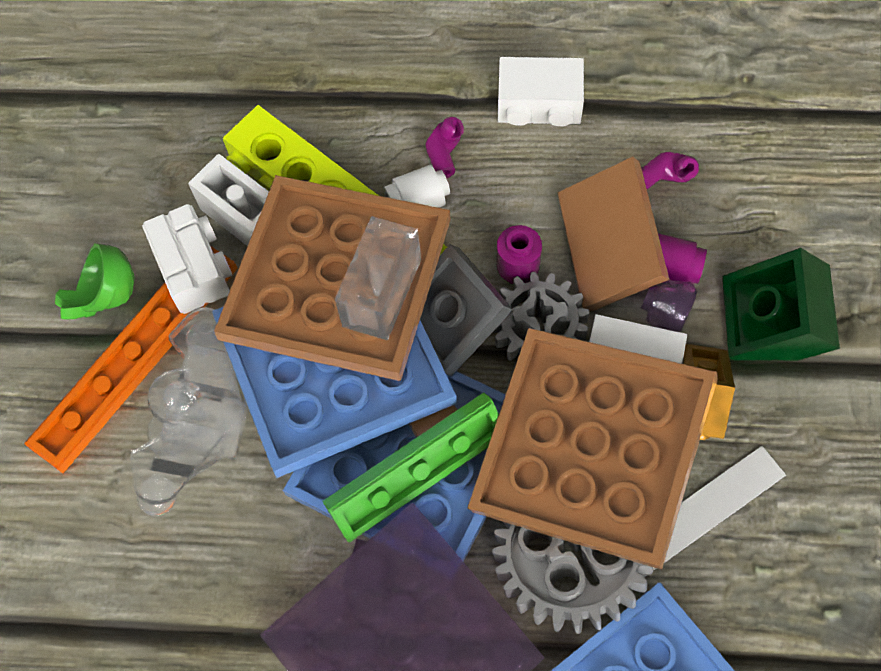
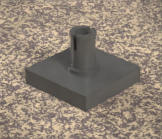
[420,244,513,376]

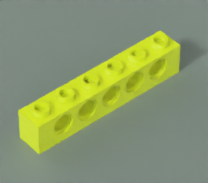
[223,105,447,255]

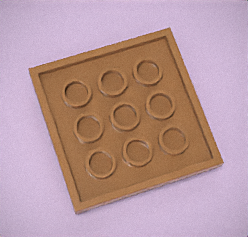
[214,175,451,381]
[467,328,718,570]

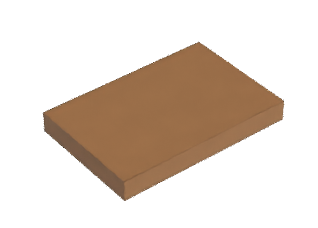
[558,156,669,312]

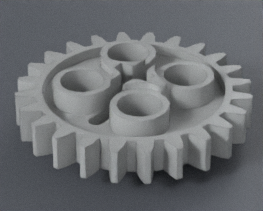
[492,522,653,634]

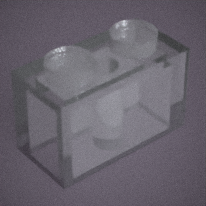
[335,216,422,341]

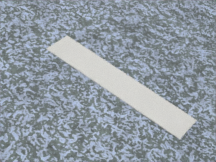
[640,446,786,577]

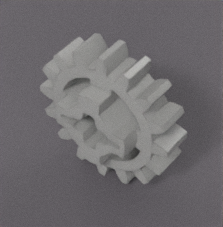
[493,272,589,361]

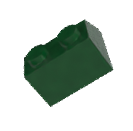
[722,248,840,361]

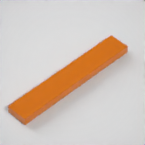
[24,246,238,474]

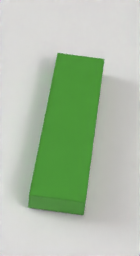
[322,392,499,543]

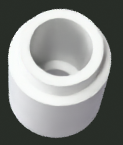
[383,165,450,208]

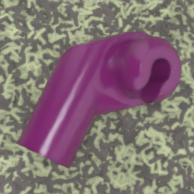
[425,116,464,179]
[641,152,699,190]

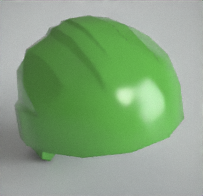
[55,243,135,320]

